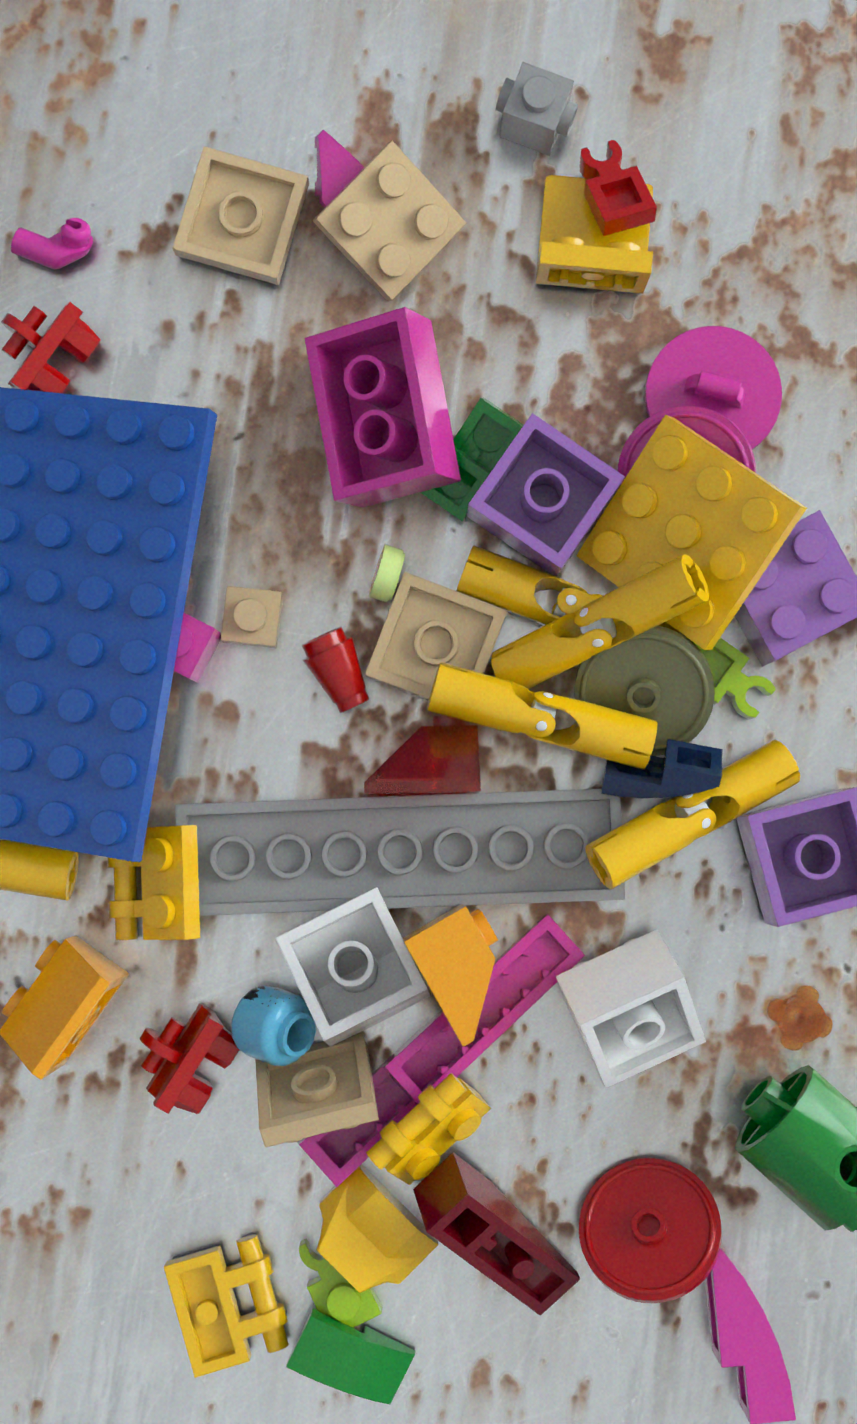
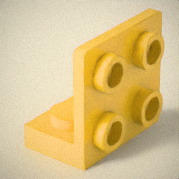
[536,175,653,294]

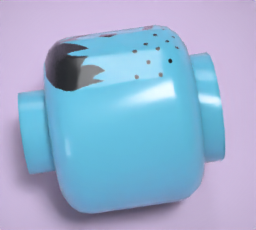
[231,985,316,1066]

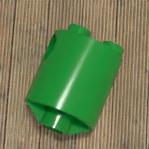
[735,1065,857,1232]

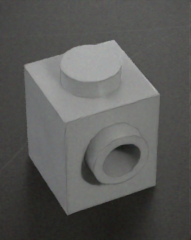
[495,61,578,156]

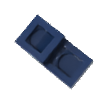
[601,739,723,798]

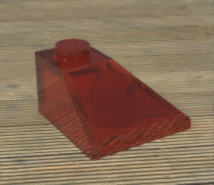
[364,715,481,796]

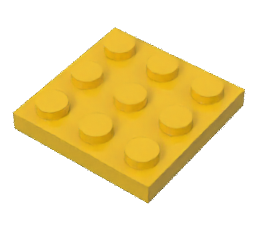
[576,415,807,650]

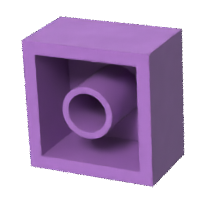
[467,413,625,577]
[735,510,857,667]
[736,787,857,927]

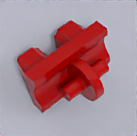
[1,302,101,393]
[139,1003,239,1114]

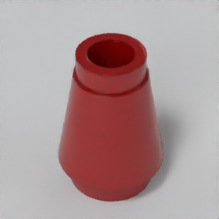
[301,627,369,713]

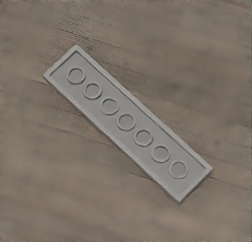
[175,789,625,916]

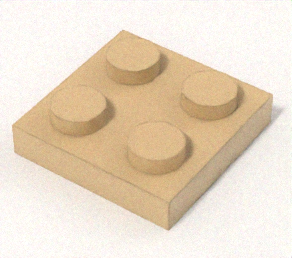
[313,140,467,301]
[172,146,309,285]
[365,572,508,700]
[255,1032,379,1148]

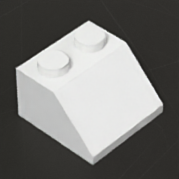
[275,887,430,1047]
[555,929,706,1088]

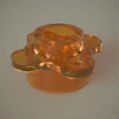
[767,985,833,1051]

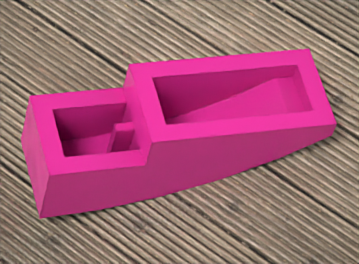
[706,1247,796,1424]

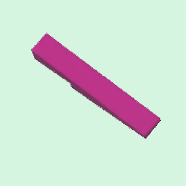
[297,914,585,1187]

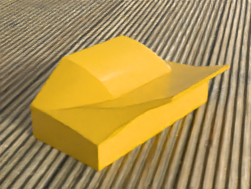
[316,1164,439,1293]

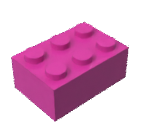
[304,307,461,508]

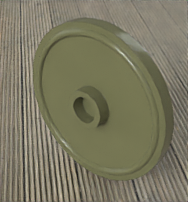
[574,626,715,756]

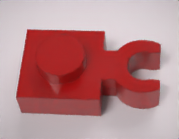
[579,140,657,236]

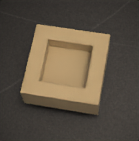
[221,586,283,648]

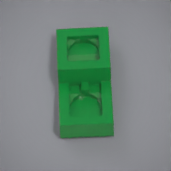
[420,397,523,521]
[286,1308,415,1405]

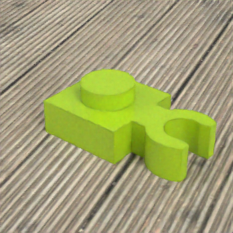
[692,637,776,719]
[299,1238,382,1328]

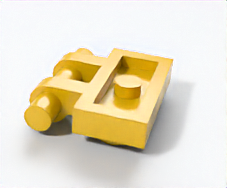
[108,825,200,940]
[366,1073,491,1185]
[164,1234,289,1378]

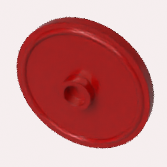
[579,1158,722,1303]

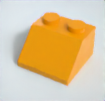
[403,904,498,1047]
[0,935,129,1080]

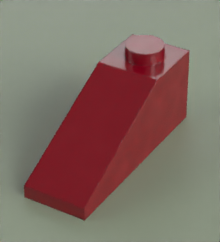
[413,1152,580,1316]

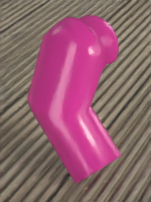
[11,218,93,269]

